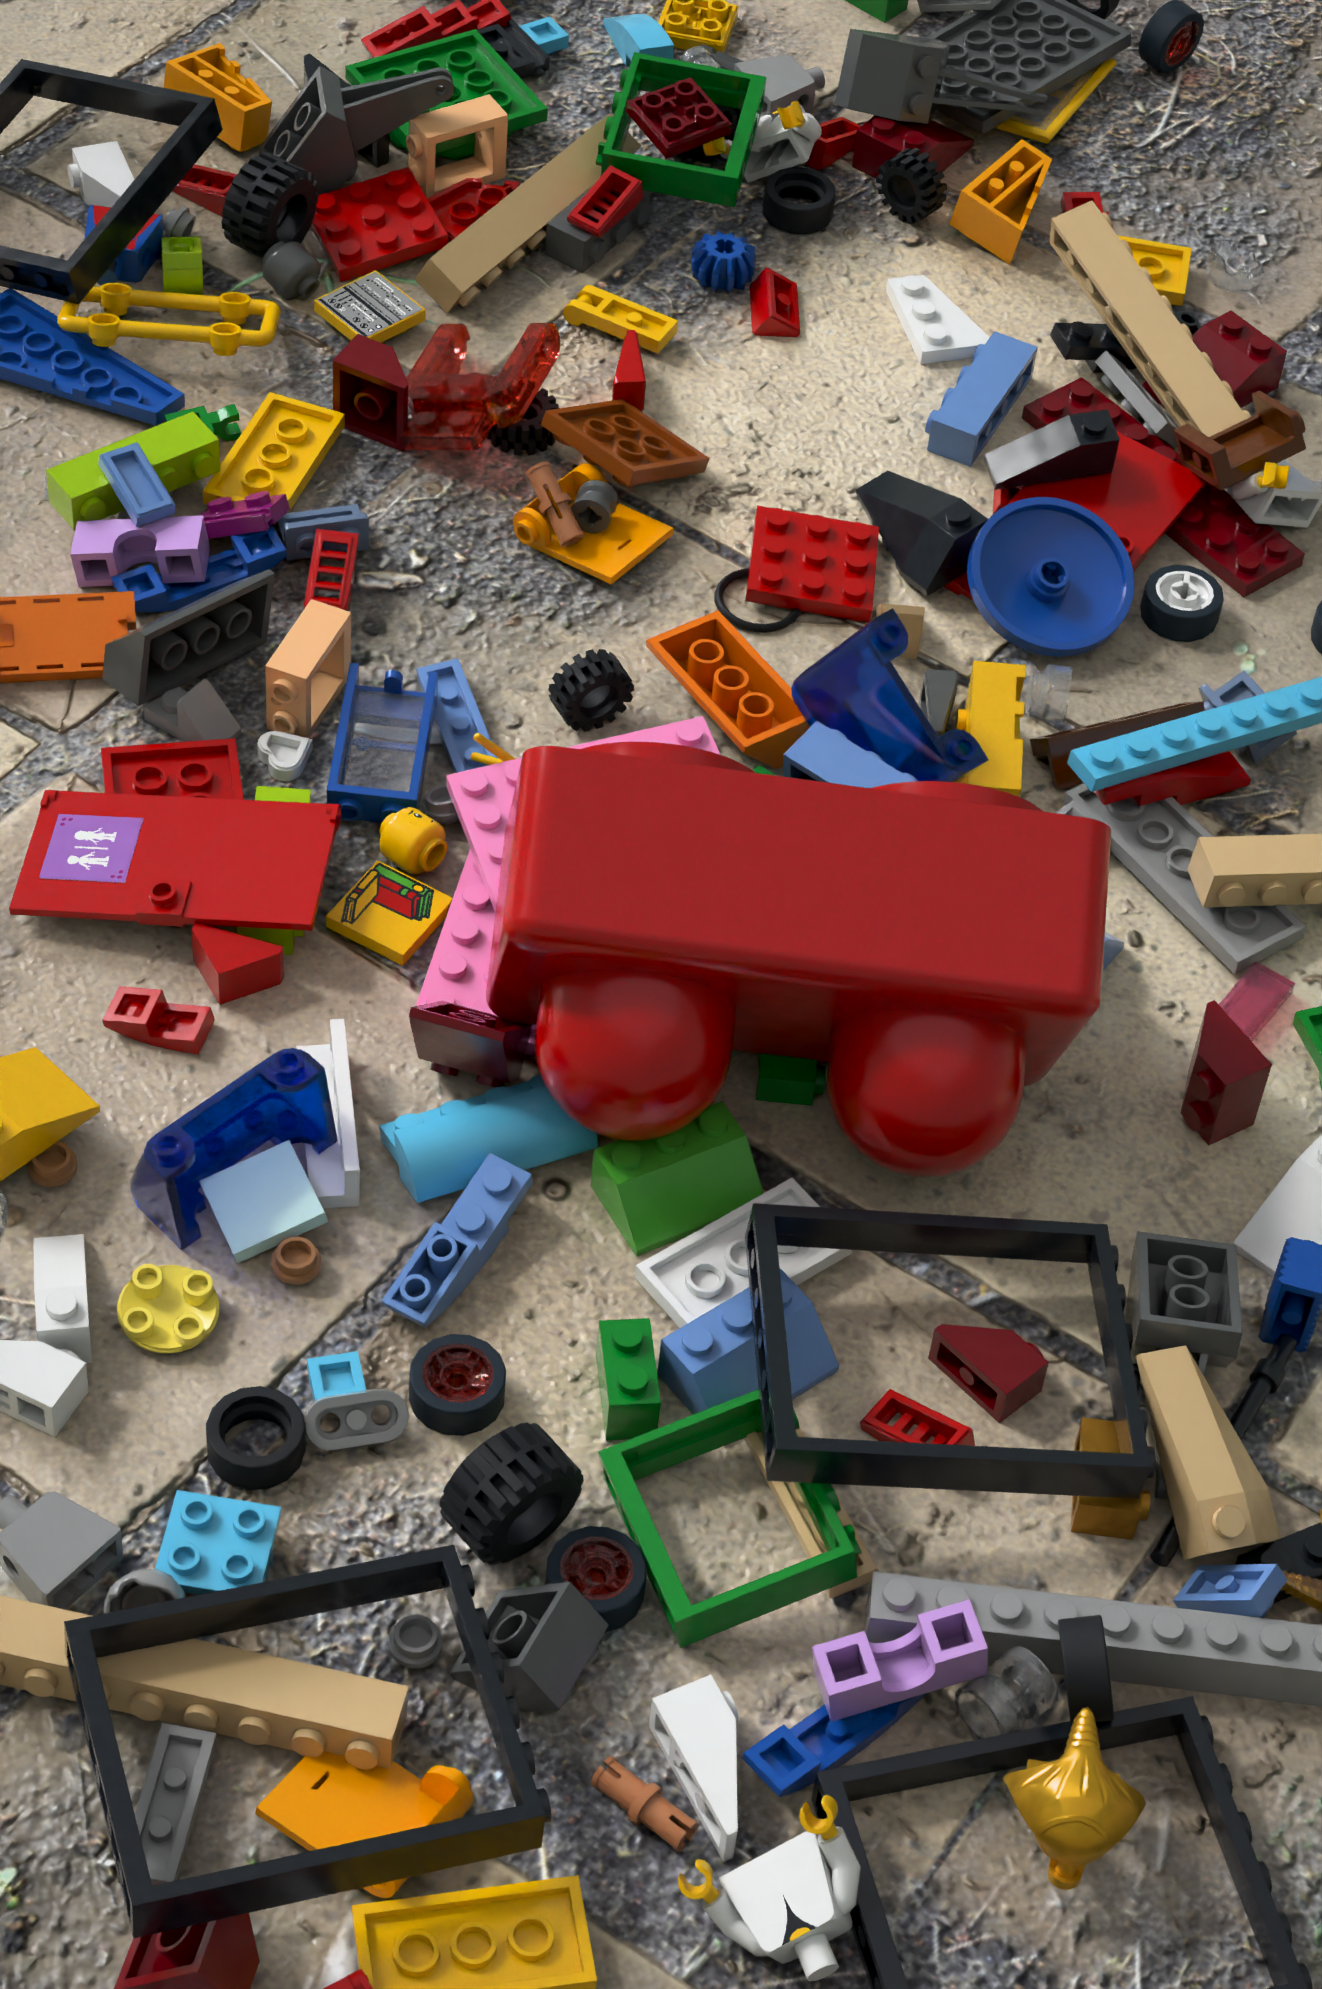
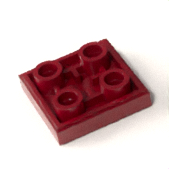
[626,77,732,159]

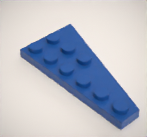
[0,288,185,426]

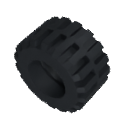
[221,152,318,258]
[439,1422,584,1565]

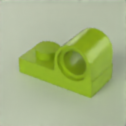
[161,237,204,295]

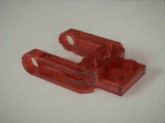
[400,323,560,450]

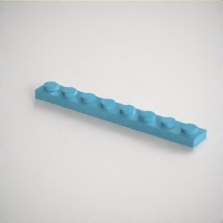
[1067,677,1322,792]

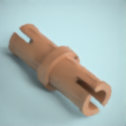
[525,461,585,548]
[591,1756,699,1852]

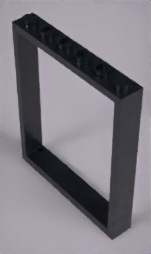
[0,59,223,304]
[745,1203,1156,1499]
[64,1545,551,1939]
[811,1696,1313,1989]

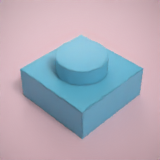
[519,16,569,55]
[307,1351,366,1402]

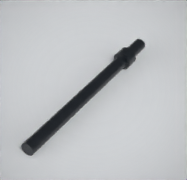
[1150,1334,1297,1567]

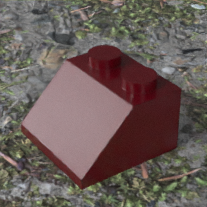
[333,334,408,452]
[1180,1000,1272,1146]

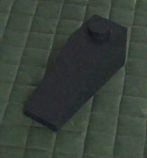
[984,409,1120,490]

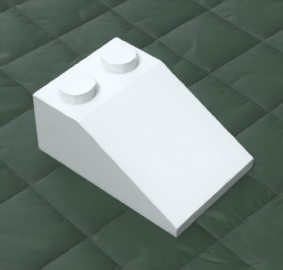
[1233,1134,1322,1277]

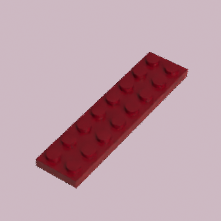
[1022,377,1305,597]

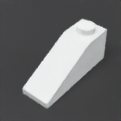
[68,141,134,208]
[33,1234,92,1363]
[0,1340,89,1437]
[649,1675,739,1862]

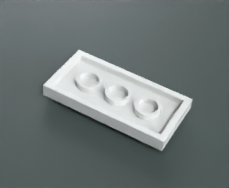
[635,1177,852,1328]

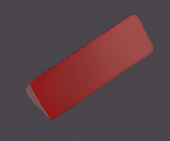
[749,267,801,337]

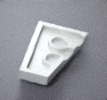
[886,275,990,364]

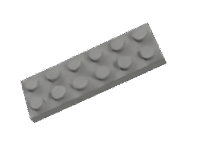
[1063,783,1306,974]

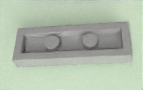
[1095,351,1179,448]
[117,1723,217,1886]

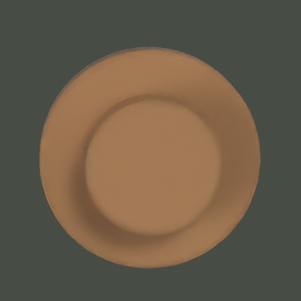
[27,1141,77,1187]
[271,1236,321,1285]

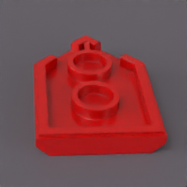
[427,178,520,242]

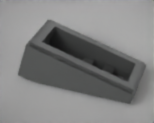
[919,669,959,762]

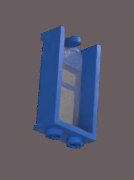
[327,663,438,823]

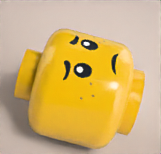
[379,807,447,875]

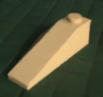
[1136,1345,1281,1560]

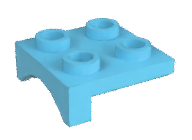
[155,1490,281,1595]

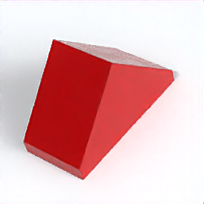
[192,922,284,1005]

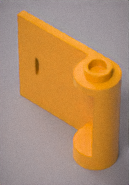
[513,463,674,584]
[255,1750,474,1898]

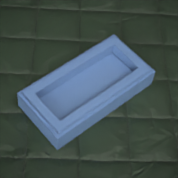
[98,442,176,527]

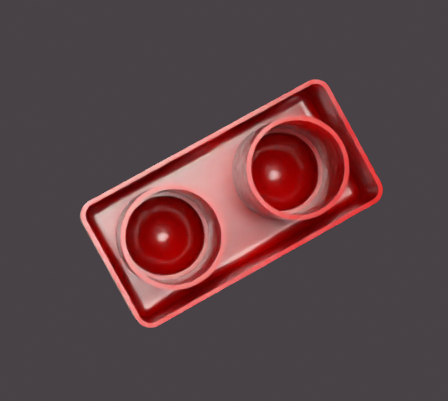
[486,742,1111,1178]

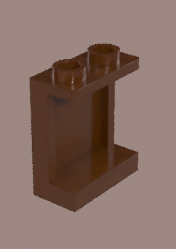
[1173,390,1306,491]

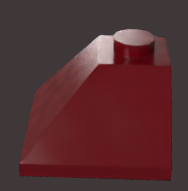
[114,1913,260,1989]

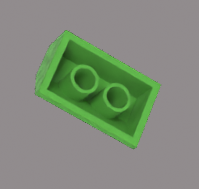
[590,1101,763,1257]

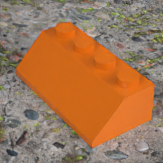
[646,610,818,769]

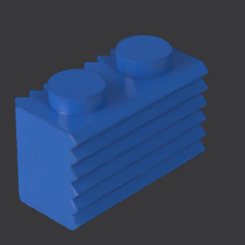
[1258,1237,1322,1352]

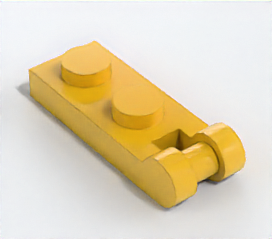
[563,285,678,354]

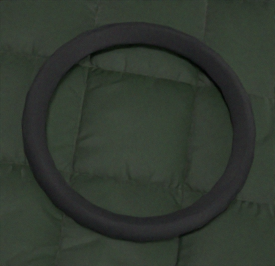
[714,568,801,632]

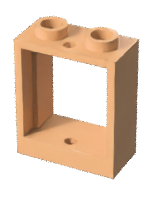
[406,94,508,198]
[265,599,351,738]

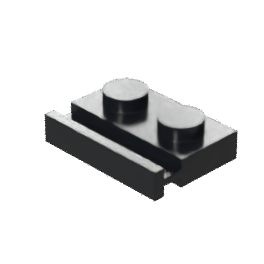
[477,19,550,78]

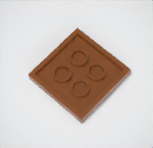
[541,399,710,487]

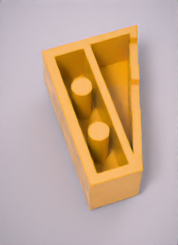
[164,43,272,152]

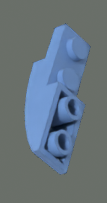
[381,1153,533,1328]

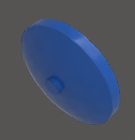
[967,497,1134,657]

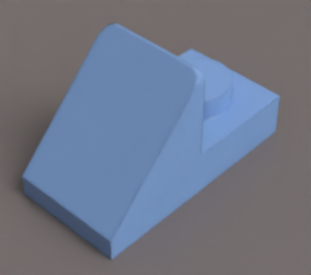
[1173,1564,1287,1618]

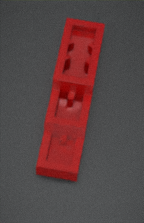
[361,0,512,58]
[1094,751,1251,806]

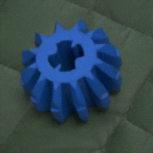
[691,231,756,294]

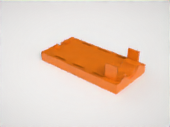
[0,591,136,683]

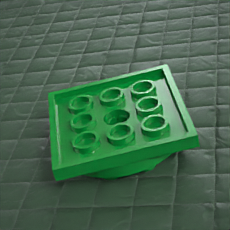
[345,29,548,160]

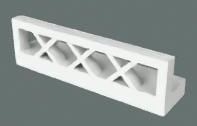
[296,1019,360,1209]

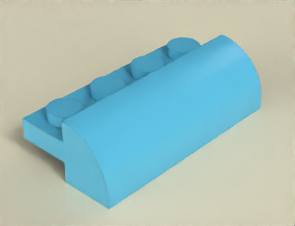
[379,1074,598,1203]

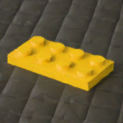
[203,392,345,525]
[351,1875,597,1989]

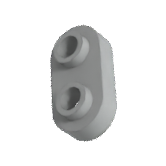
[304,1388,409,1450]

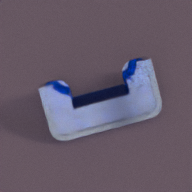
[791,608,989,783]
[130,1048,338,1250]

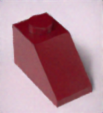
[928,1324,1049,1423]

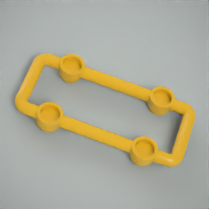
[57,283,281,356]

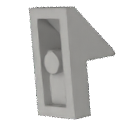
[144,679,241,742]

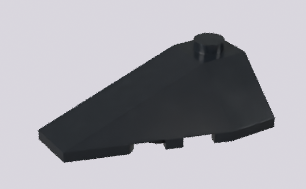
[856,470,988,596]

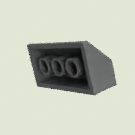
[102,569,275,706]

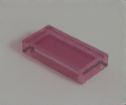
[1219,961,1295,1041]

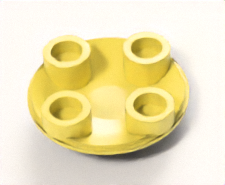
[117,1264,219,1353]

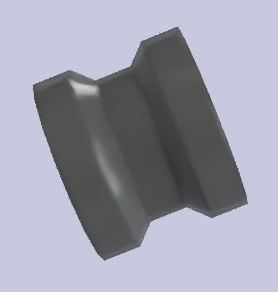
[571,480,619,533]

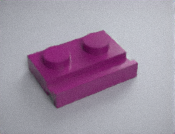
[200,491,290,539]

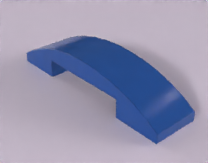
[111,524,287,612]
[742,1693,926,1797]

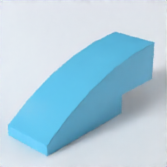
[603,14,674,66]

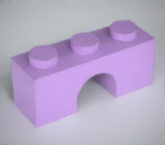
[70,515,210,587]
[812,1599,988,1722]

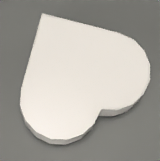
[257,731,313,782]

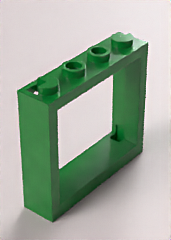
[596,52,767,207]
[598,1389,862,1648]

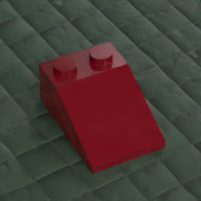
[852,115,974,189]
[1142,310,1287,409]
[409,1001,533,1088]

